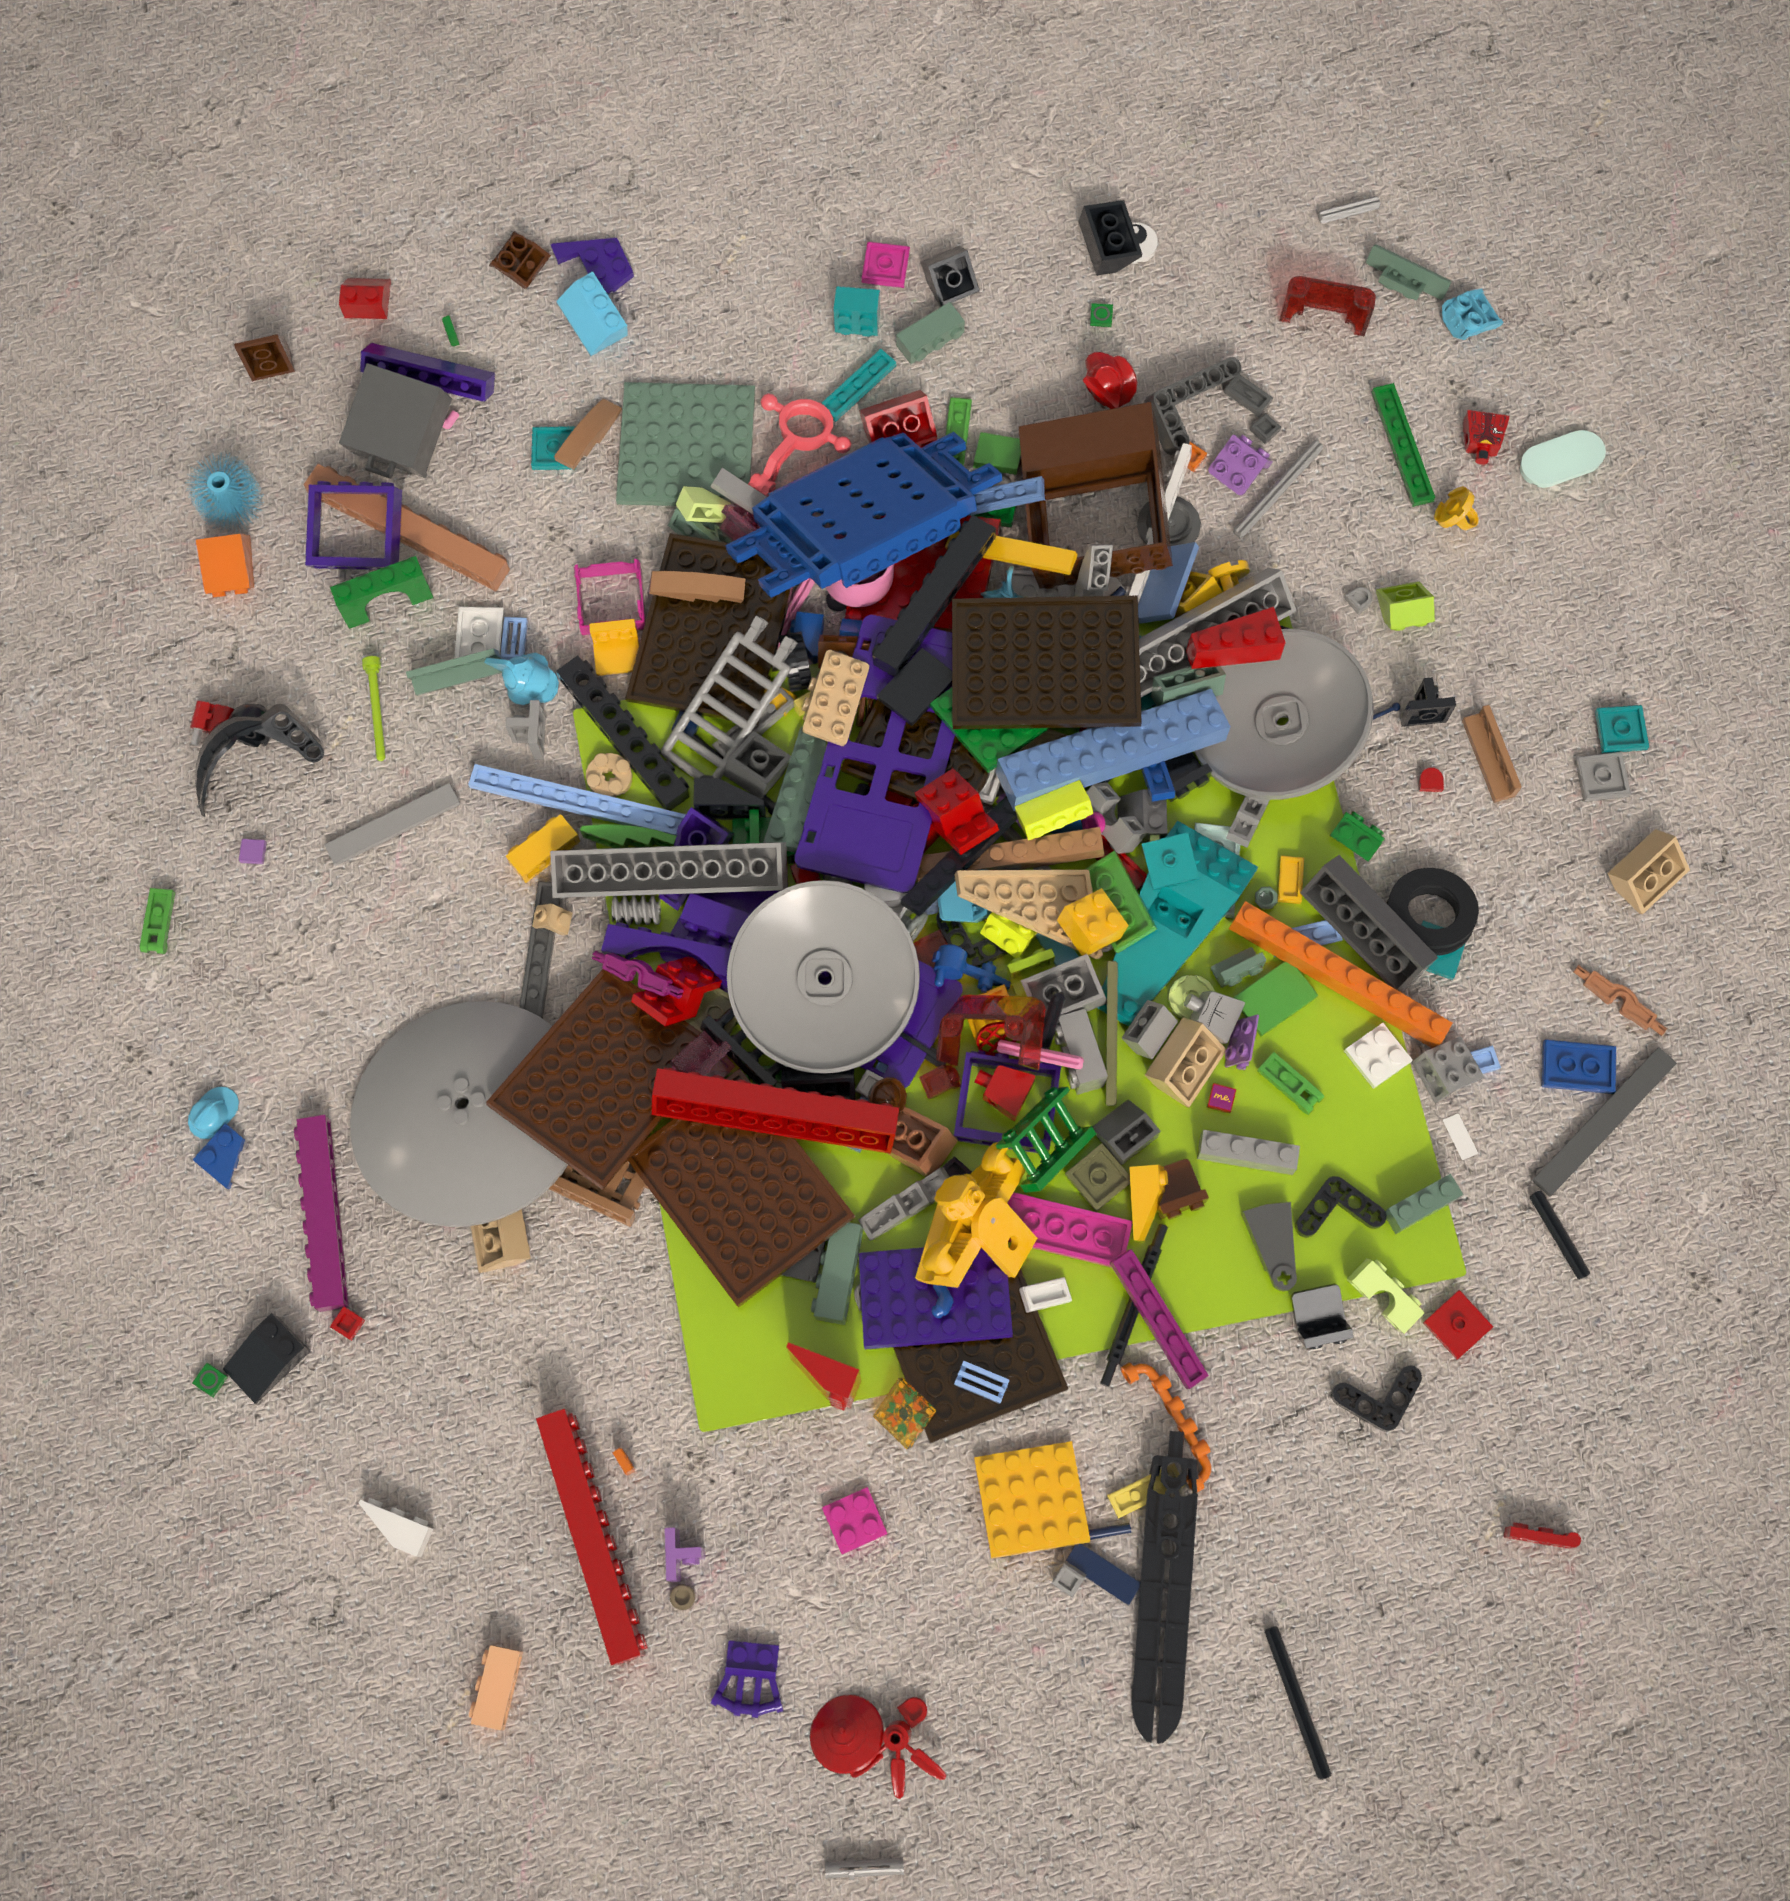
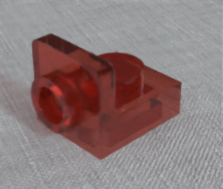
[919,1065,961,1099]

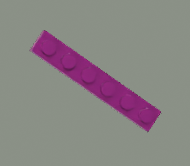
[1110,1249,1209,1389]

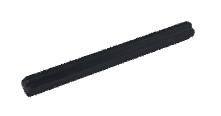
[1265,1626,1332,1780]

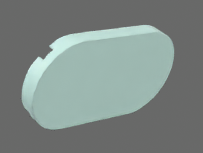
[1520,430,1606,488]

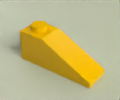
[1129,1165,1168,1241]

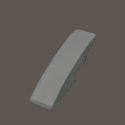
[1226,796,1270,847]
[859,1167,949,1241]

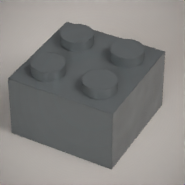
[723,731,791,799]

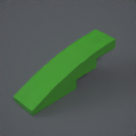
[580,824,676,848]

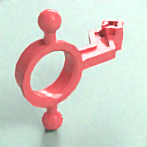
[748,393,851,497]

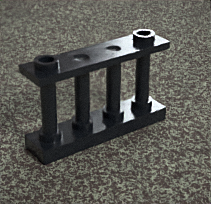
[700,1007,785,1087]

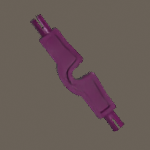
[592,950,684,999]

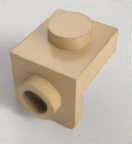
[532,904,573,935]

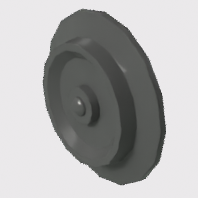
[1137,496,1201,546]

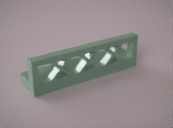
[668,508,735,543]
[406,648,502,696]

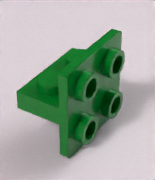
[732,810,771,844]
[1330,811,1385,862]

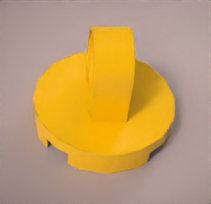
[1434,486,1479,530]
[1207,560,1250,592]

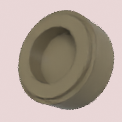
[670,1584,696,1610]

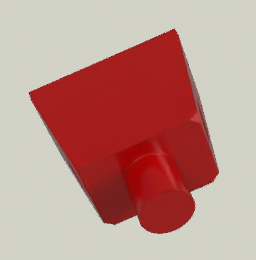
[974,1065,1036,1121]

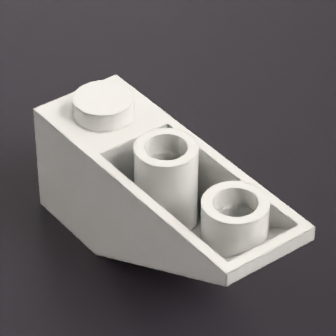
[359,1498,433,1557]

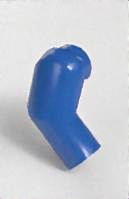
[931,1285,953,1318]

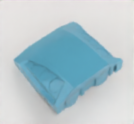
[1442,288,1504,340]

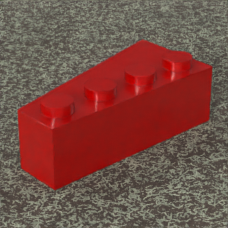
[1186,607,1286,669]

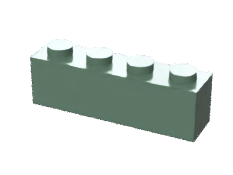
[811,1223,864,1325]

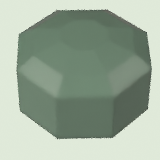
[1255,887,1278,909]

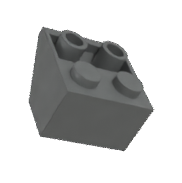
[1093,1100,1161,1166]

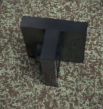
[1400,677,1456,727]

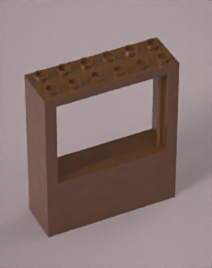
[1019,402,1173,589]

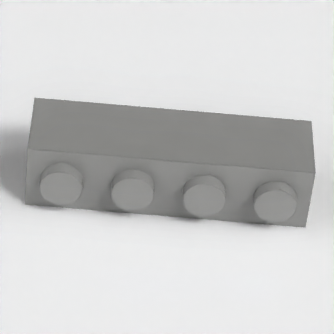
[1197,1130,1300,1175]

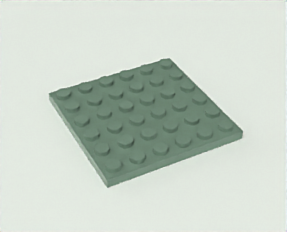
[616,382,756,508]

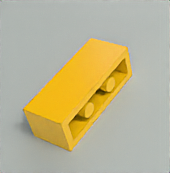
[506,814,581,883]

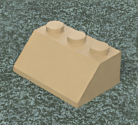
[1608,829,1690,915]
[1145,1018,1226,1108]
[471,1209,531,1273]

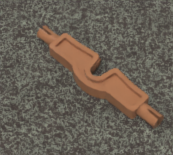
[1573,965,1668,1036]

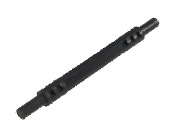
[1100,1224,1168,1387]

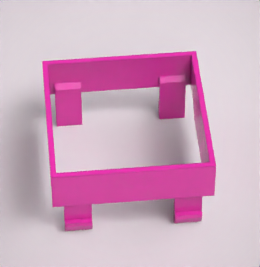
[574,559,646,635]

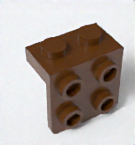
[1157,1159,1209,1220]

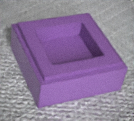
[239,839,267,864]

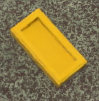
[1278,856,1304,904]

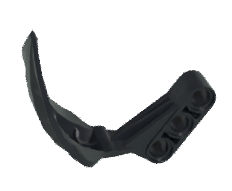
[195,704,324,817]

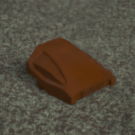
[489,231,551,289]

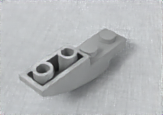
[1074,544,1113,597]

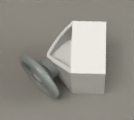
[864,884,928,941]

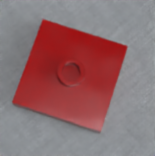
[1423,1290,1494,1360]

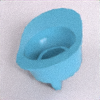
[188,1087,239,1139]

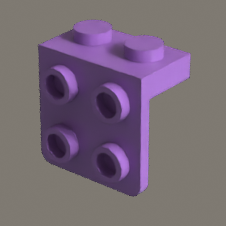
[1208,434,1273,495]

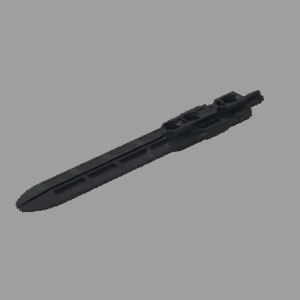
[1132,1431,1199,1744]

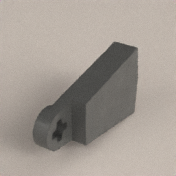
[1241,1202,1297,1291]

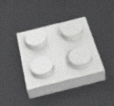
[1344,1023,1412,1089]

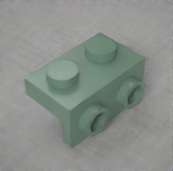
[1211,947,1266,988]

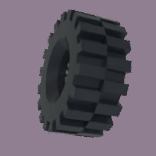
[779,631,811,692]

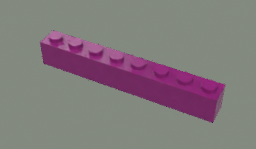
[294,1115,349,1312]

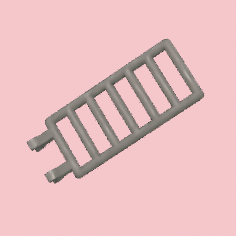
[660,616,798,779]

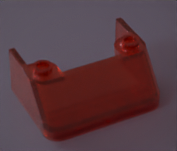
[936,995,1045,1070]

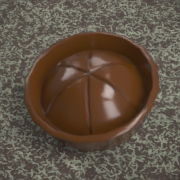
[868,1077,907,1115]

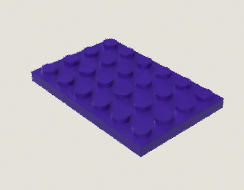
[859,1247,1013,1349]

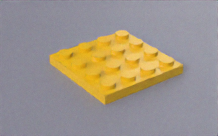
[974,1441,1090,1559]

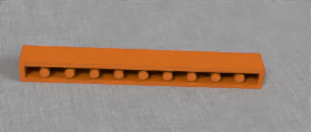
[1229,901,1453,1048]

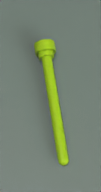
[362,656,386,761]

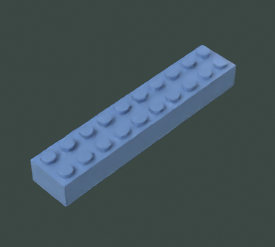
[996,689,1231,811]

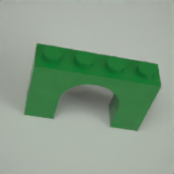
[330,556,434,629]

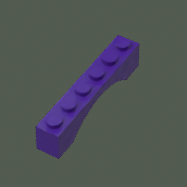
[601,922,732,981]

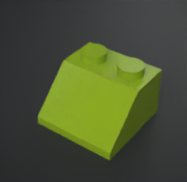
[1376,581,1435,631]

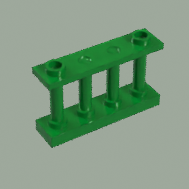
[995,1087,1096,1193]

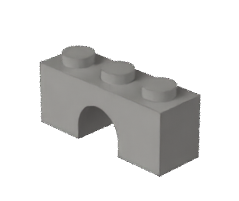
[1086,782,1148,854]

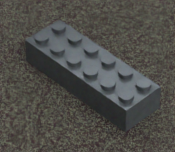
[1300,855,1438,993]

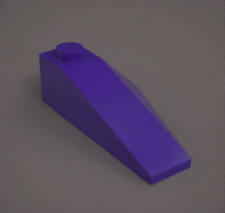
[658,807,734,911]

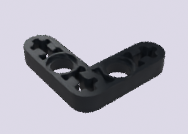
[936,912,1009,968]
[1295,1176,1386,1238]
[1331,1365,1422,1432]

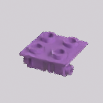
[1225,1014,1259,1070]

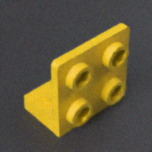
[589,619,639,676]

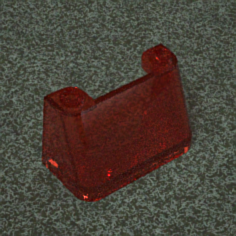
[1279,276,1376,336]

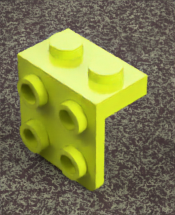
[980,912,1037,958]

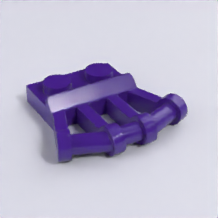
[710,1641,784,1718]

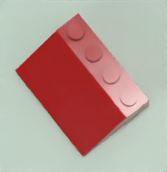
[786,1342,861,1411]

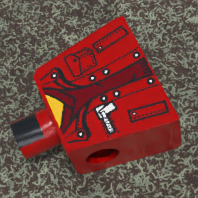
[1463,410,1510,465]

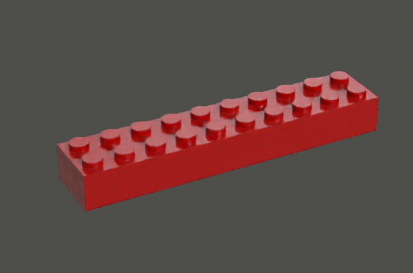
[652,1068,899,1154]
[536,1408,648,1666]

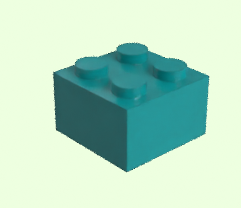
[834,286,880,337]

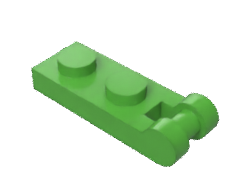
[140,888,175,954]
[1257,1052,1324,1115]

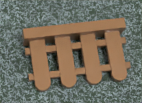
[549,1161,649,1227]

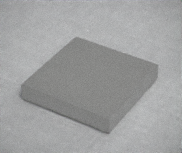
[1575,752,1631,802]

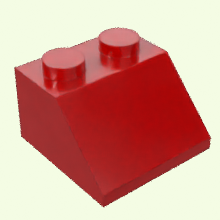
[339,278,391,319]

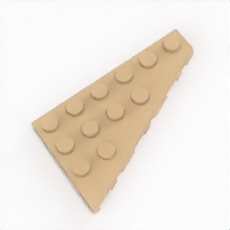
[954,870,1103,959]

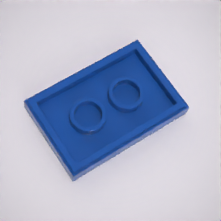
[1542,1039,1616,1094]

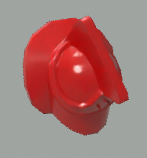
[1083,352,1138,409]

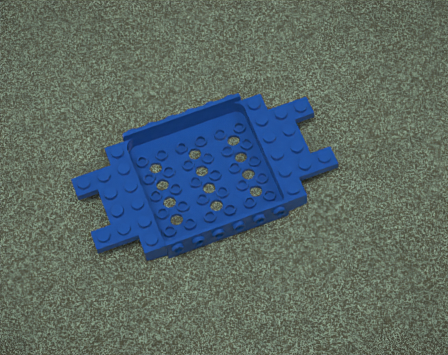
[725,432,1002,598]

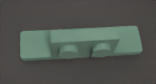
[1366,244,1451,301]

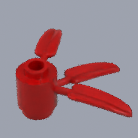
[850,1720,946,1799]

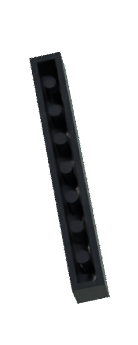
[872,515,996,677]

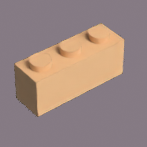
[469,1645,523,1730]

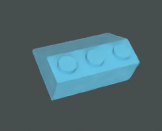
[556,272,628,356]

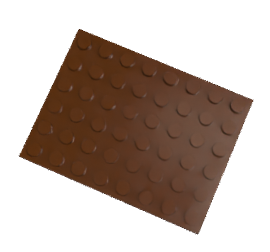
[486,969,720,1190]
[628,1069,855,1308]

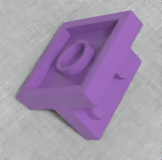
[665,1527,705,1582]

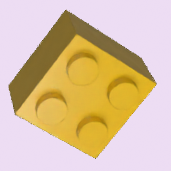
[1057,888,1129,956]

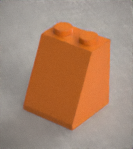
[196,534,254,598]

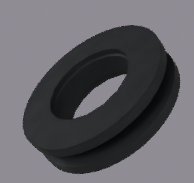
[1387,868,1479,956]

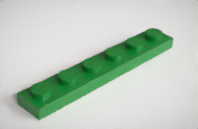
[1371,383,1436,507]

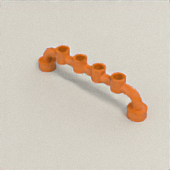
[1120,1362,1211,1493]

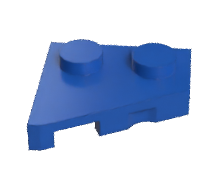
[193,1123,245,1190]

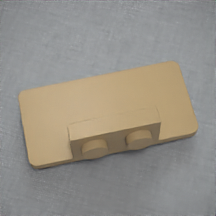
[801,650,869,746]

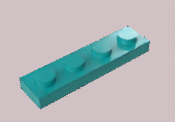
[821,349,897,422]

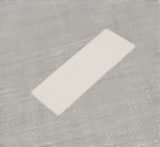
[1443,1114,1478,1160]

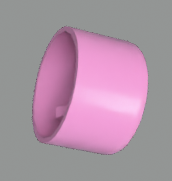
[826,534,894,607]

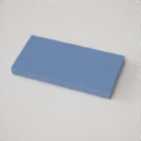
[1138,542,1199,624]

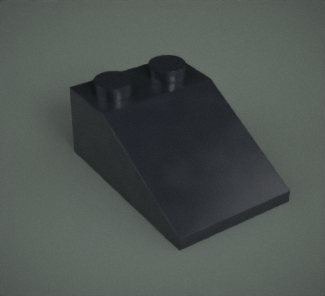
[693,775,766,820]
[223,1313,311,1404]

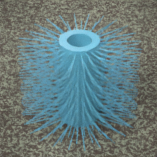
[185,453,264,532]

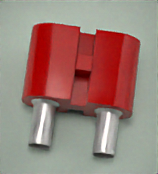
[190,701,234,746]

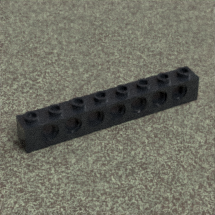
[556,655,689,811]

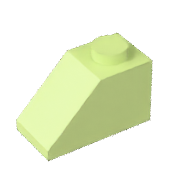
[676,486,732,523]

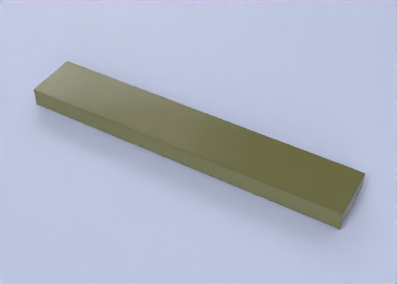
[1106,961,1118,1106]

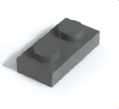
[1224,374,1273,417]

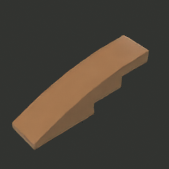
[554,398,622,470]
[649,571,745,603]

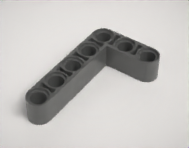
[1144,357,1242,455]

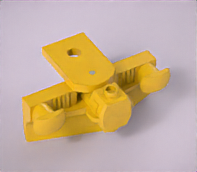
[915,1142,1037,1288]

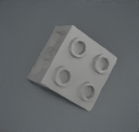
[1412,1037,1484,1103]

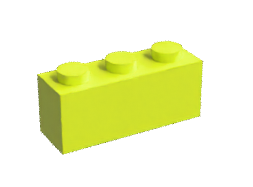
[1015,780,1093,841]

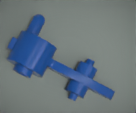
[932,944,1011,993]

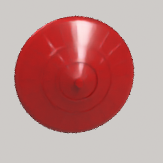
[810,1695,884,1774]

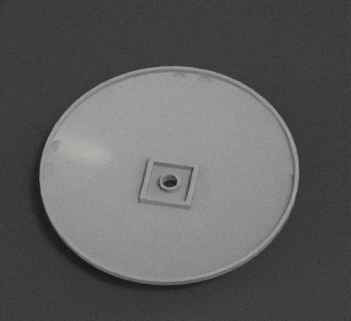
[350,1001,568,1227]

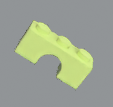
[1346,1259,1425,1334]

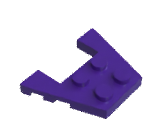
[550,238,634,295]

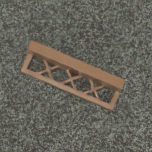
[1462,705,1522,803]

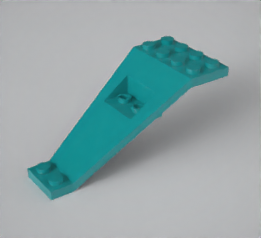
[1097,821,1258,1027]

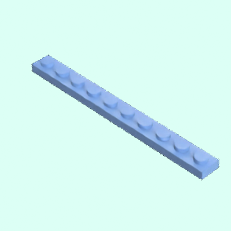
[468,764,686,836]

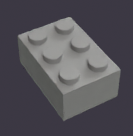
[1021,954,1107,1028]
[1054,1009,1108,1095]

